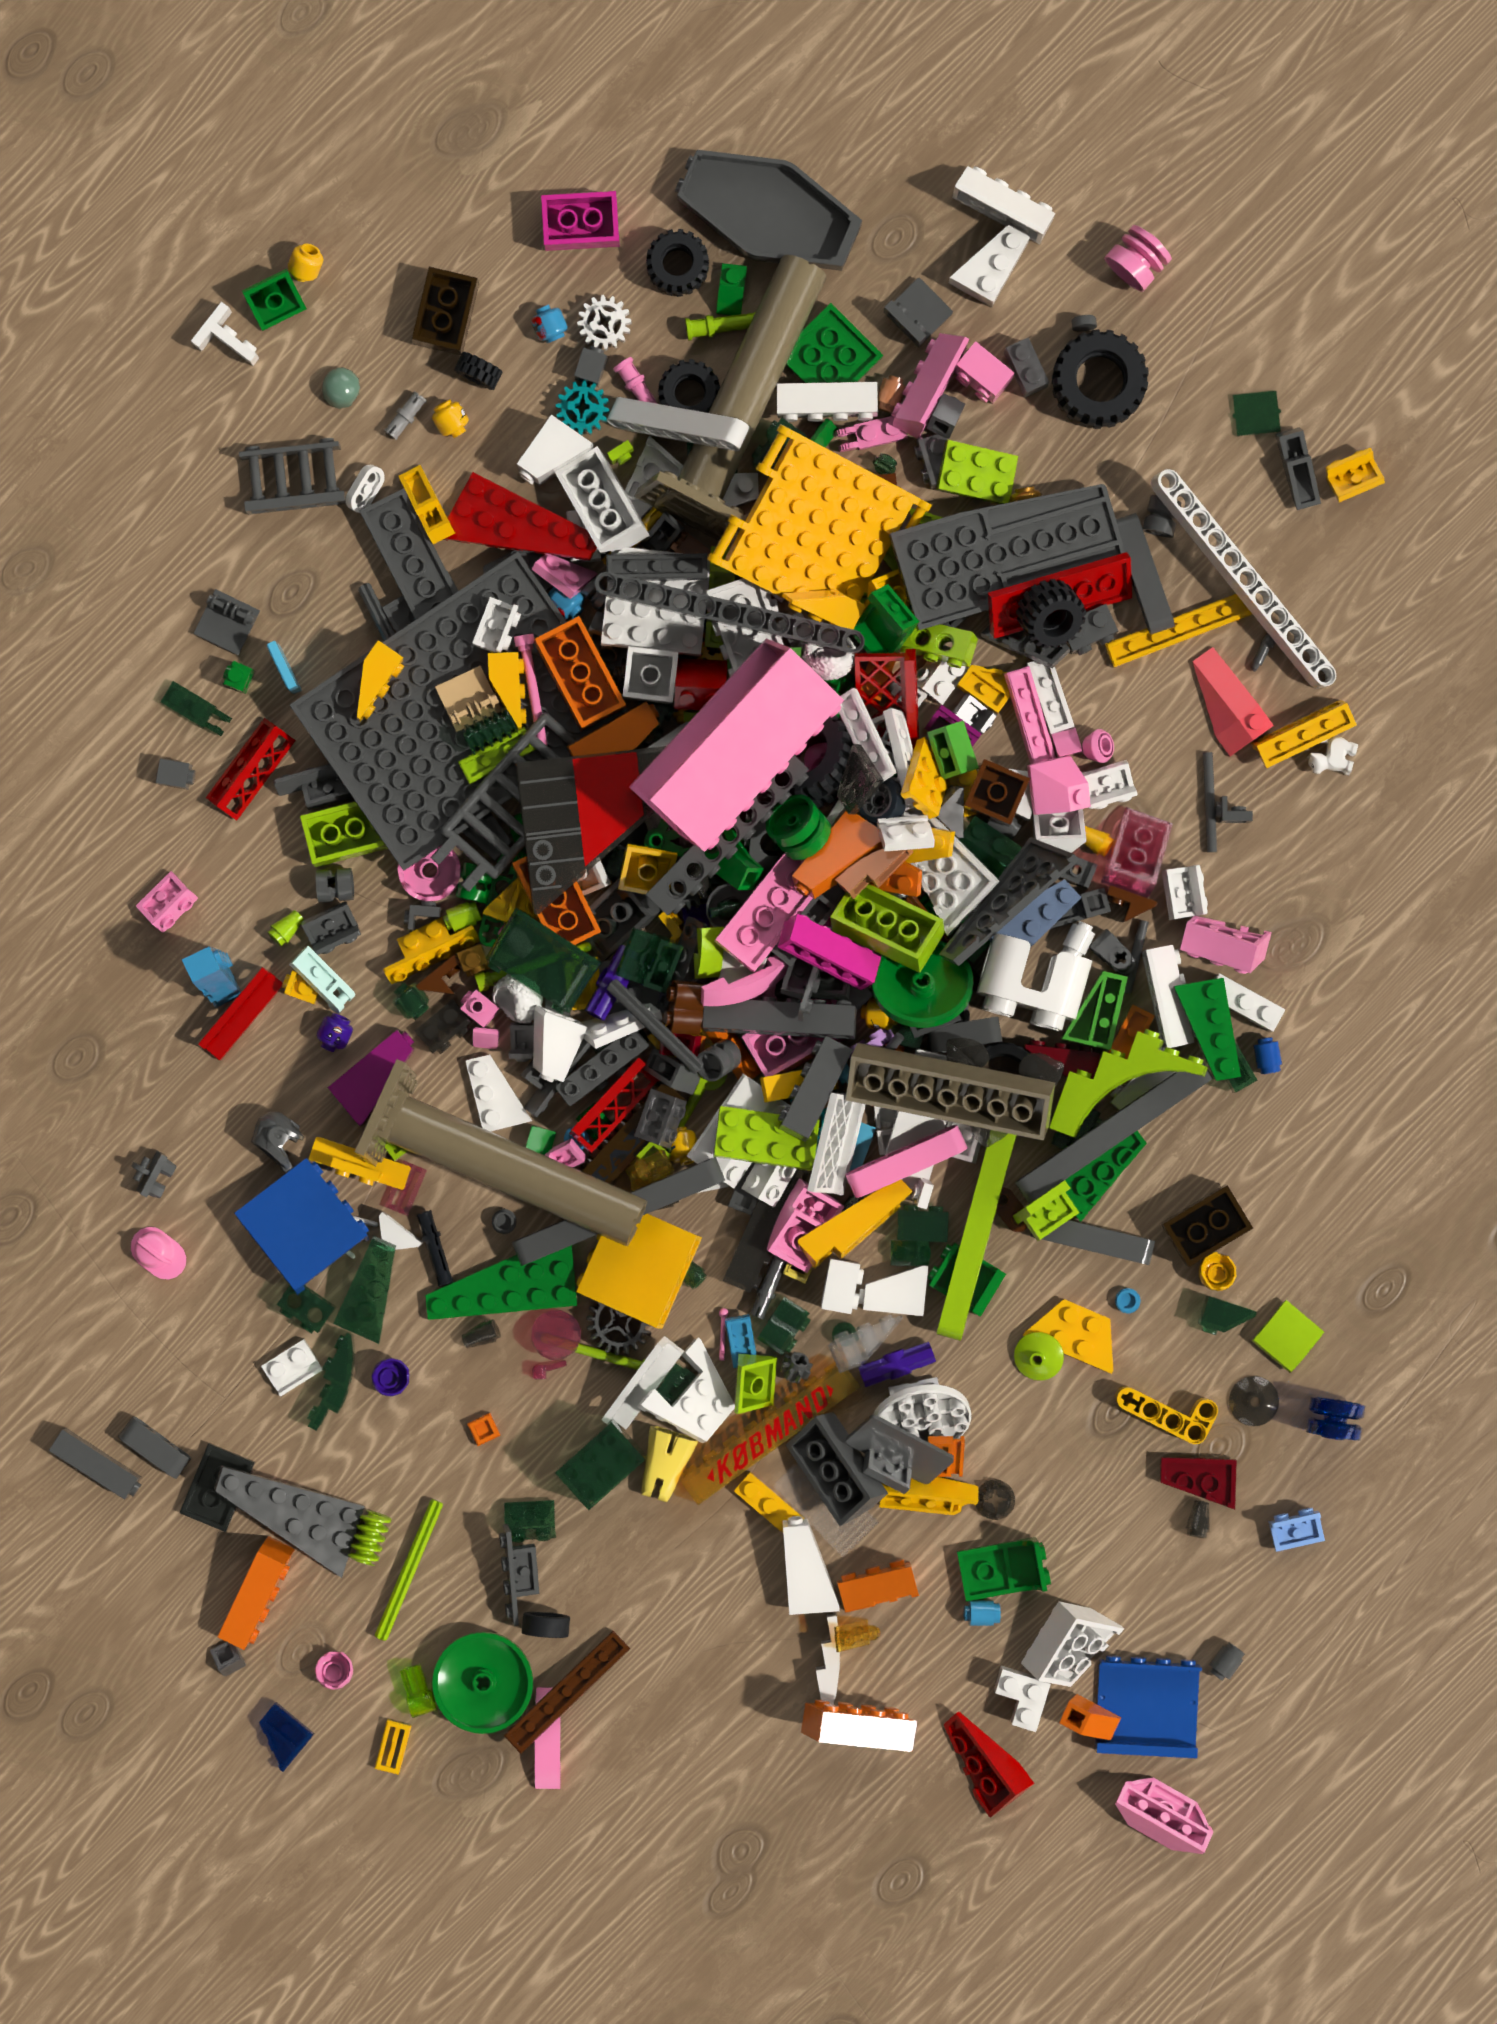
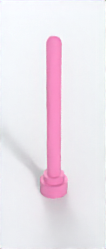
[514,634,548,746]

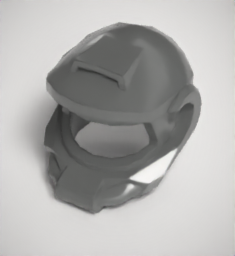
[251,1112,304,1172]

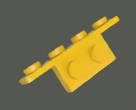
[383,917,480,984]
[309,1137,411,1190]

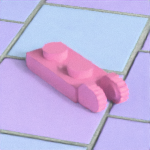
[835,416,908,452]

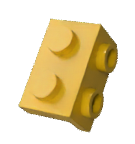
[1325,448,1385,503]

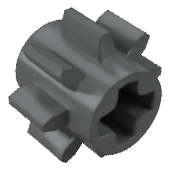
[780,1352,813,1384]

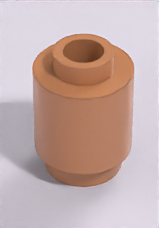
[877,375,906,414]

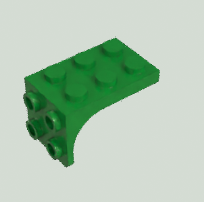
[957,1537,1051,1601]

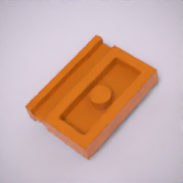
[927,1436,965,1477]

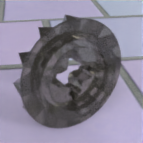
[976,1480,1015,1520]

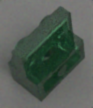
[615,927,684,993]

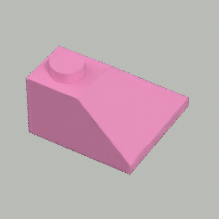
[1027,755,1091,815]

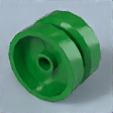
[766,795,831,860]

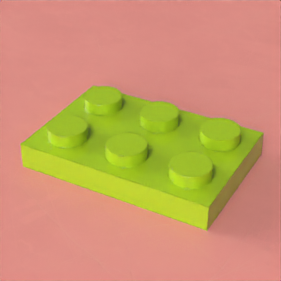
[936,440,1018,504]

